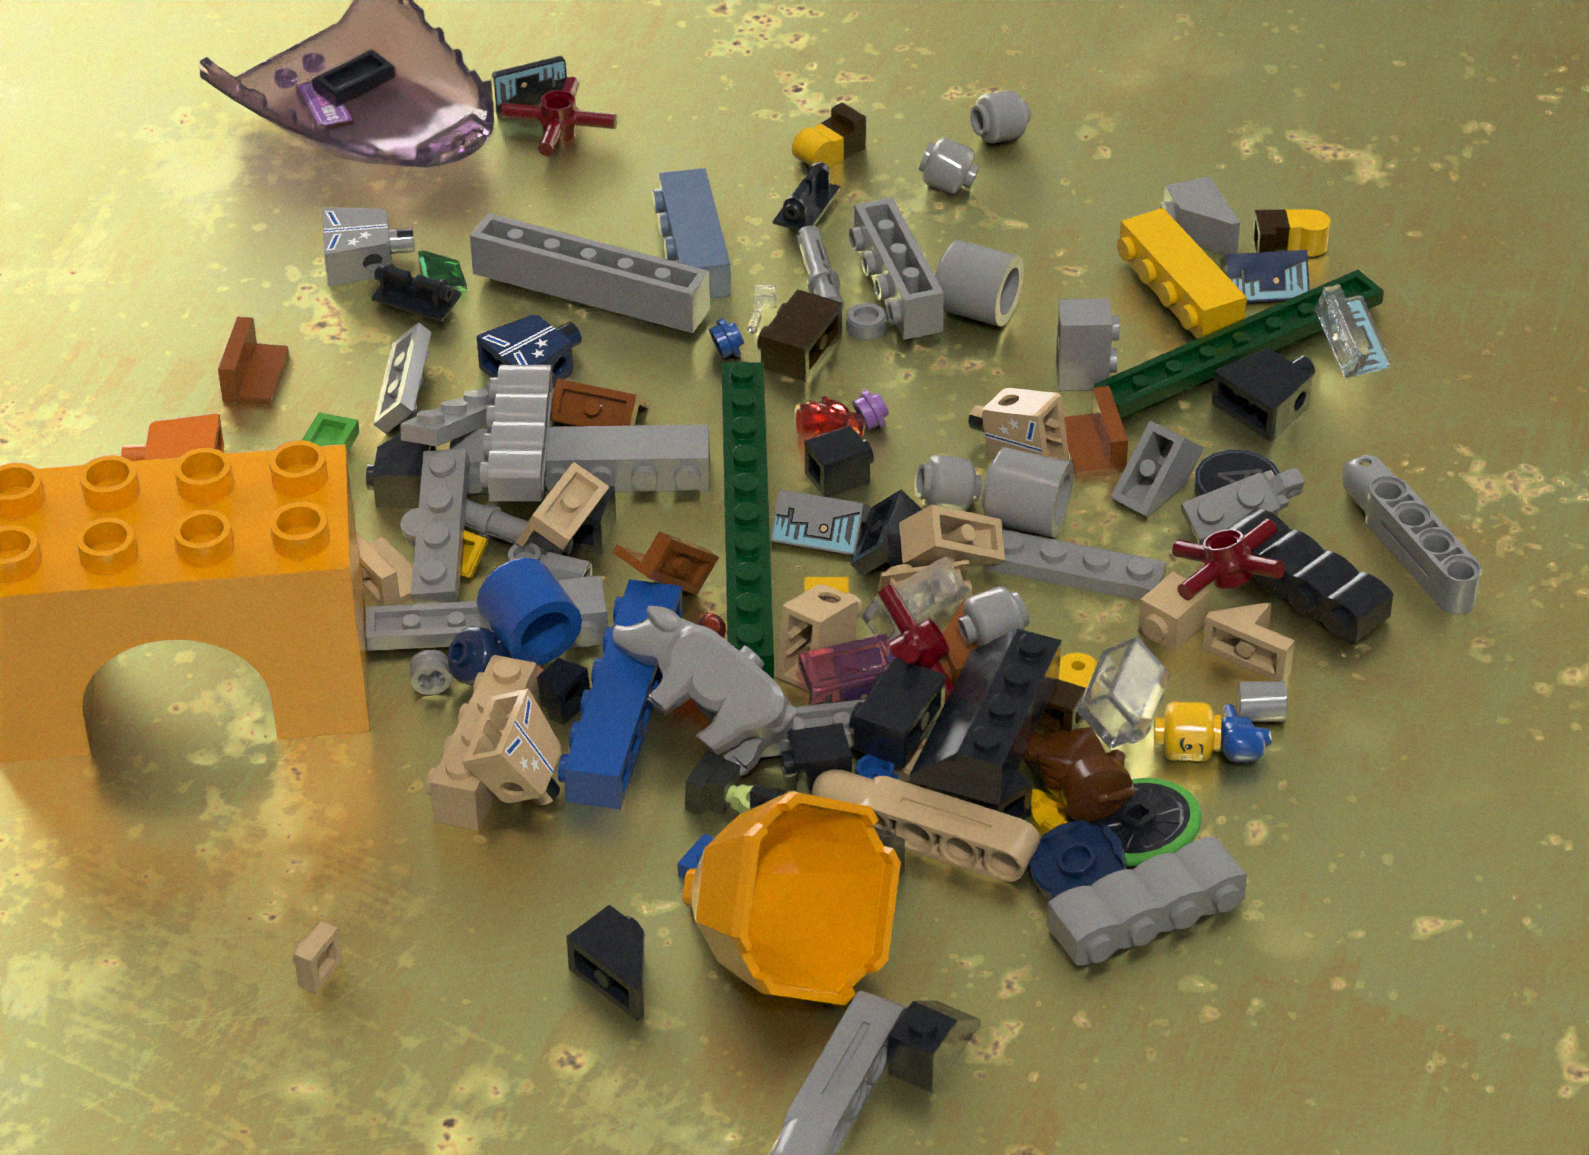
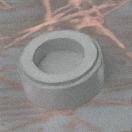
[846,303,887,340]

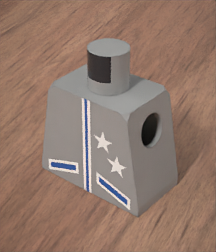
[323,207,415,286]

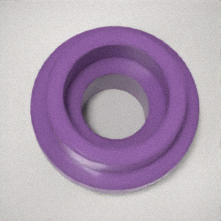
[852,389,889,431]

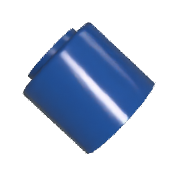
[476,557,582,665]

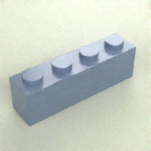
[653,168,731,298]

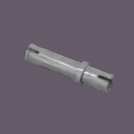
[796,226,844,308]
[465,499,573,556]

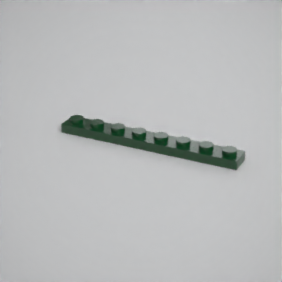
[1094,270,1384,418]

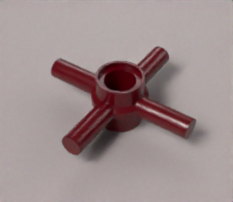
[501,77,617,156]
[1172,519,1285,600]
[877,583,953,702]

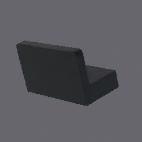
[850,489,922,576]

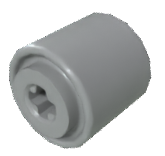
[935,240,1024,327]
[982,447,1074,538]

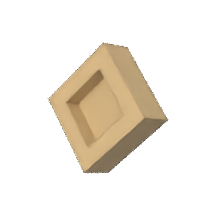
[293,921,342,994]

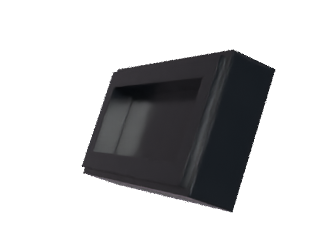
[312,49,396,107]

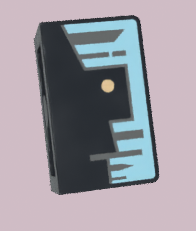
[483,56,567,114]

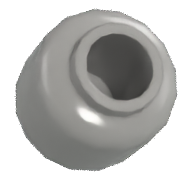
[970,90,1031,144]
[918,137,979,195]
[915,455,982,511]
[957,586,1030,647]

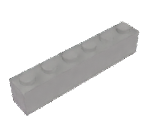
[470,213,710,333]
[449,424,710,495]

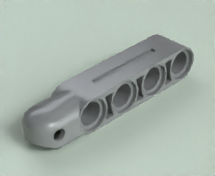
[1342,455,1481,614]
[768,990,908,1155]

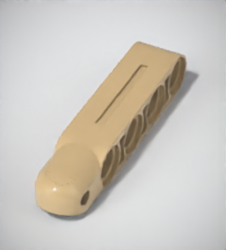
[812,769,1041,882]

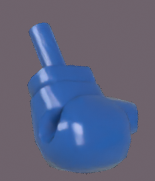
[1220,704,1272,764]

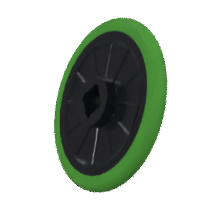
[1089,778,1202,867]

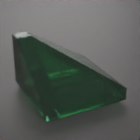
[418,250,467,291]

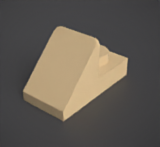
[1202,603,1295,681]

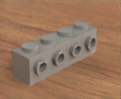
[849,197,944,339]

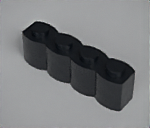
[1226,508,1394,643]

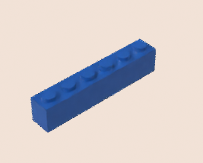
[558,579,683,810]

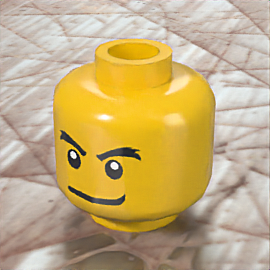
[1154,702,1221,763]

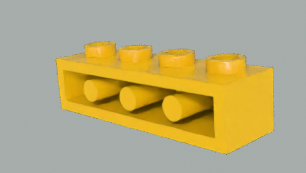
[1117,208,1247,339]

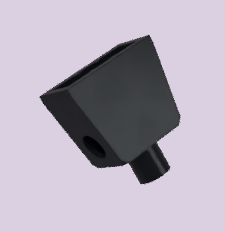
[1212,349,1315,442]

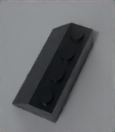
[909,629,1062,806]

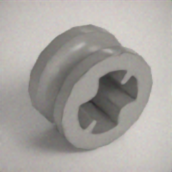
[409,650,452,695]

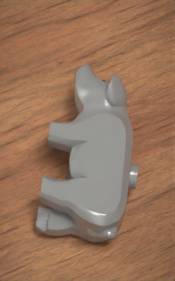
[613,606,797,776]

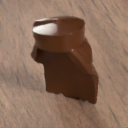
[1023,727,1135,822]

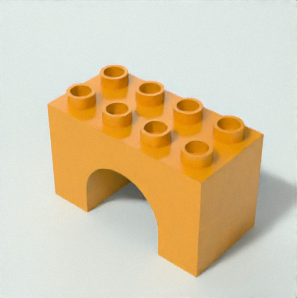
[0,440,370,763]

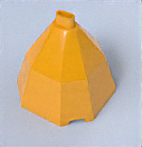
[682,792,901,1005]

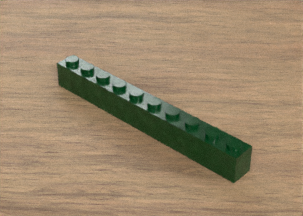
[721,361,774,680]

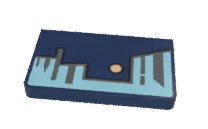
[1220,250,1310,303]

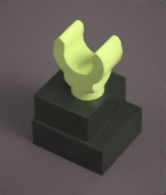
[685,750,754,816]

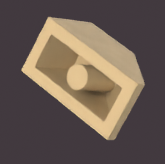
[899,504,1005,567]

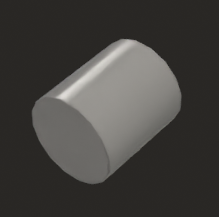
[1236,681,1287,722]

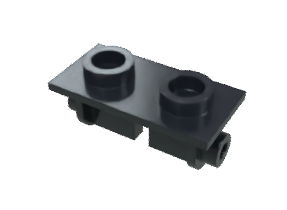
[773,162,841,231]
[371,263,462,322]

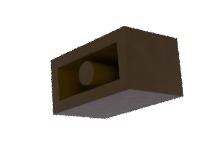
[757,289,842,382]

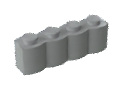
[480,365,553,501]
[1047,837,1247,966]

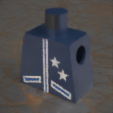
[476,315,582,388]

